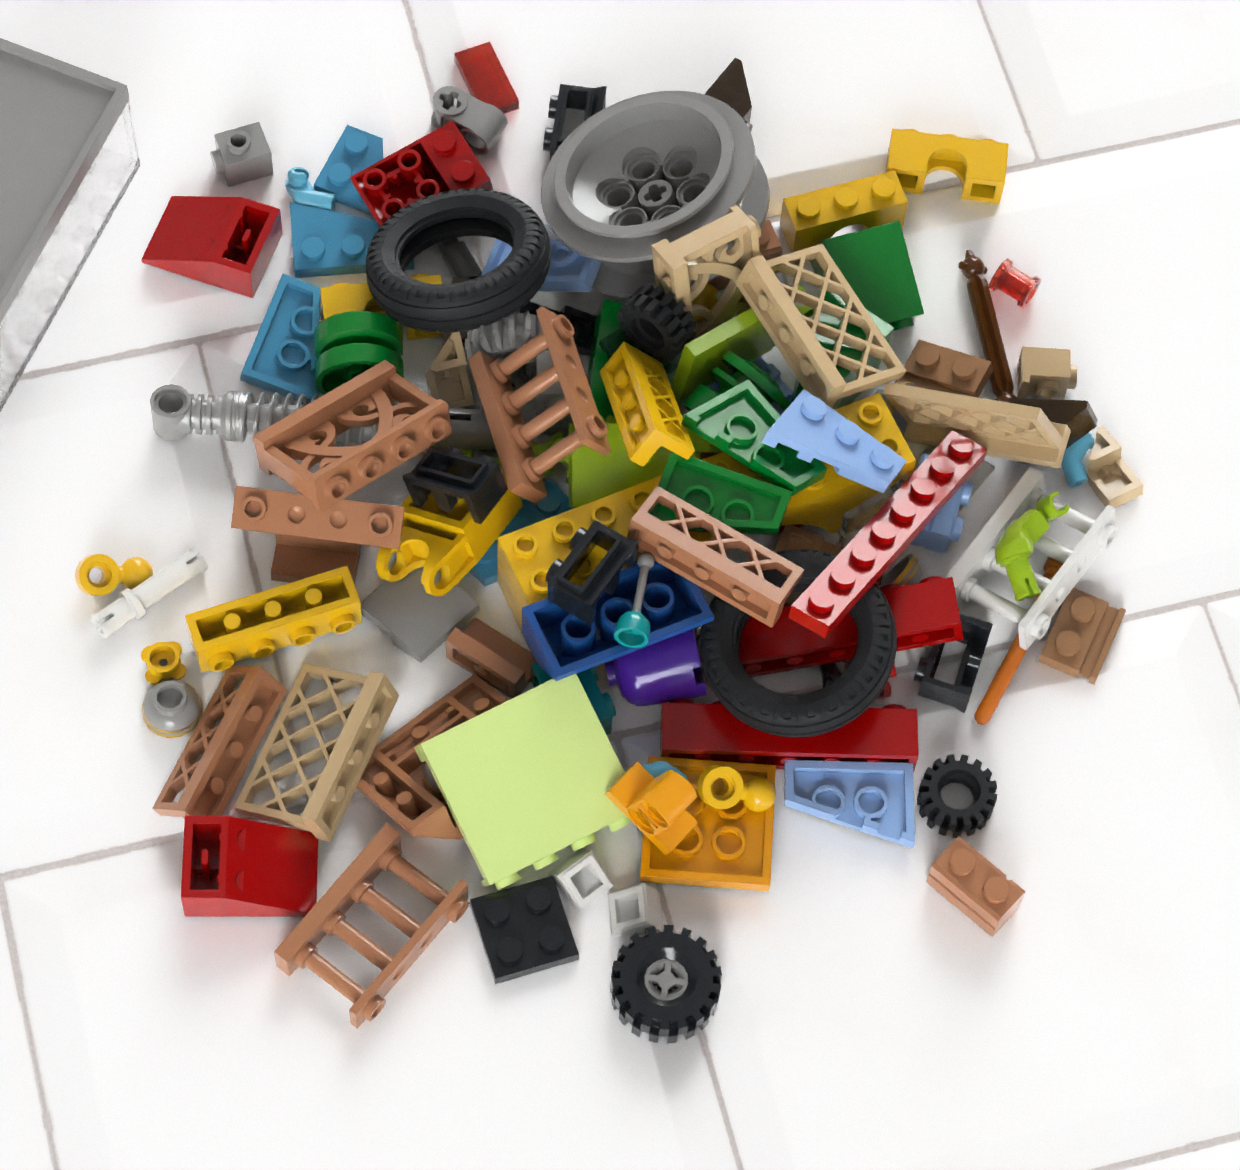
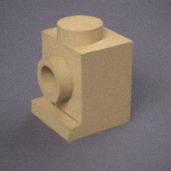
[1017,346,1077,399]

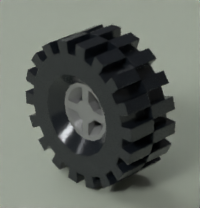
[610,925,722,1044]

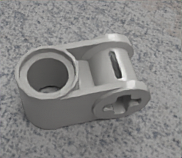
[431,86,508,156]

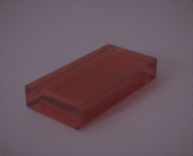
[454,41,519,114]

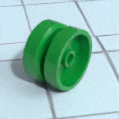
[314,311,404,396]

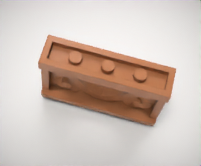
[253,360,452,511]

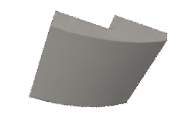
[361,567,480,663]

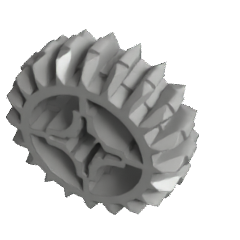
[464,310,549,386]

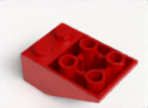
[349,120,493,227]
[141,196,283,298]
[181,816,319,917]

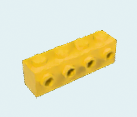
[185,565,362,673]

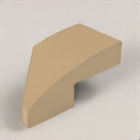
[425,331,475,408]
[1087,425,1144,508]

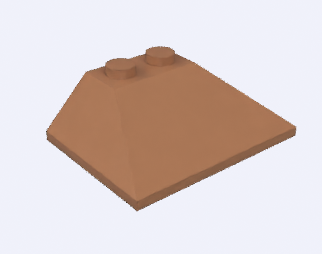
[356,674,508,840]

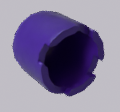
[604,629,707,706]

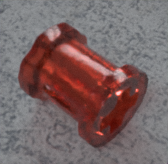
[989,258,1042,309]

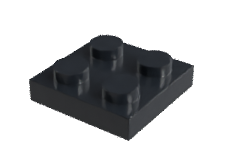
[470,876,579,984]

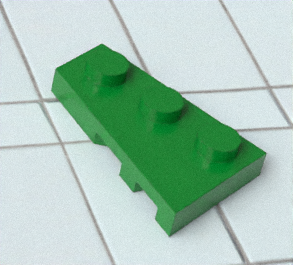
[681,379,827,496]
[650,451,792,535]

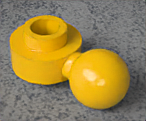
[75,554,153,596]
[697,764,776,812]

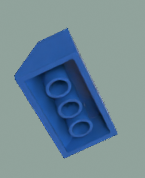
[522,561,714,681]

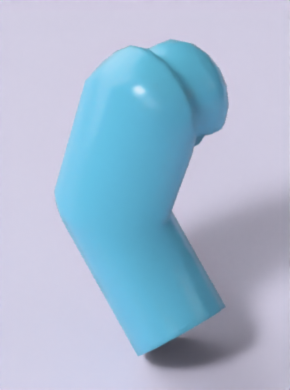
[1061,433,1094,488]

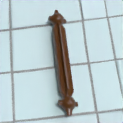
[958,250,1017,402]

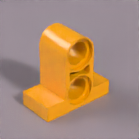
[605,761,698,855]

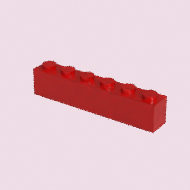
[739,576,964,677]
[660,699,919,773]

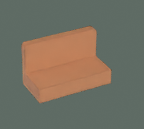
[270,533,360,585]
[446,618,536,699]

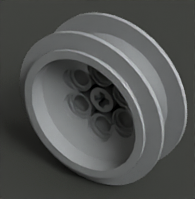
[541,90,770,299]

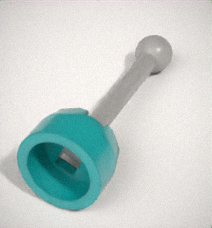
[614,553,655,648]

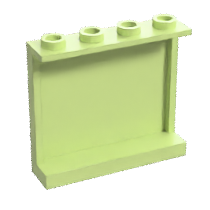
[414,674,632,890]

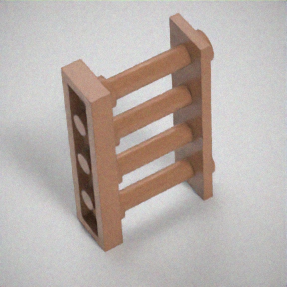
[468,306,612,504]
[231,486,405,549]
[274,823,470,1029]

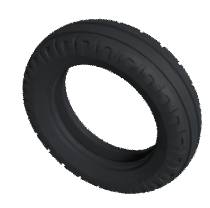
[365,189,551,333]
[700,549,897,737]

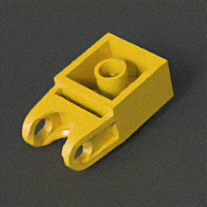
[376,468,523,597]

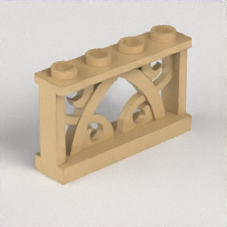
[651,205,761,371]

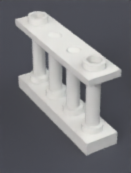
[945,466,1118,651]

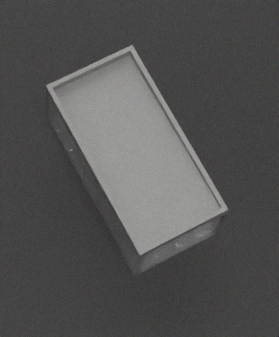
[0,38,141,412]

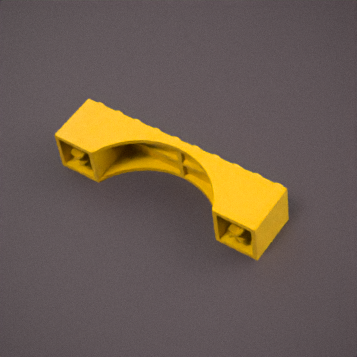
[497,393,916,651]

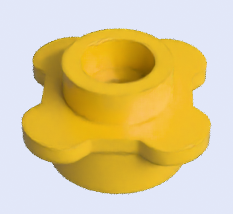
[141,641,187,685]

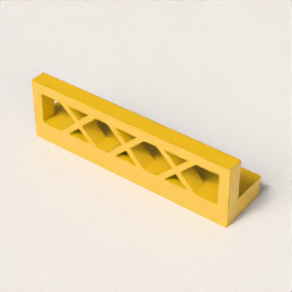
[600,342,695,467]

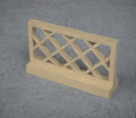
[736,244,906,408]
[883,382,1071,469]
[234,663,399,842]

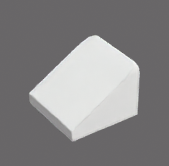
[549,849,614,911]
[607,883,664,936]

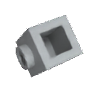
[210,122,274,187]

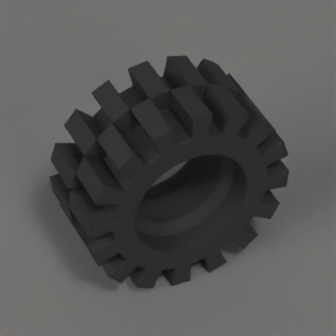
[617,284,697,363]
[917,754,998,838]

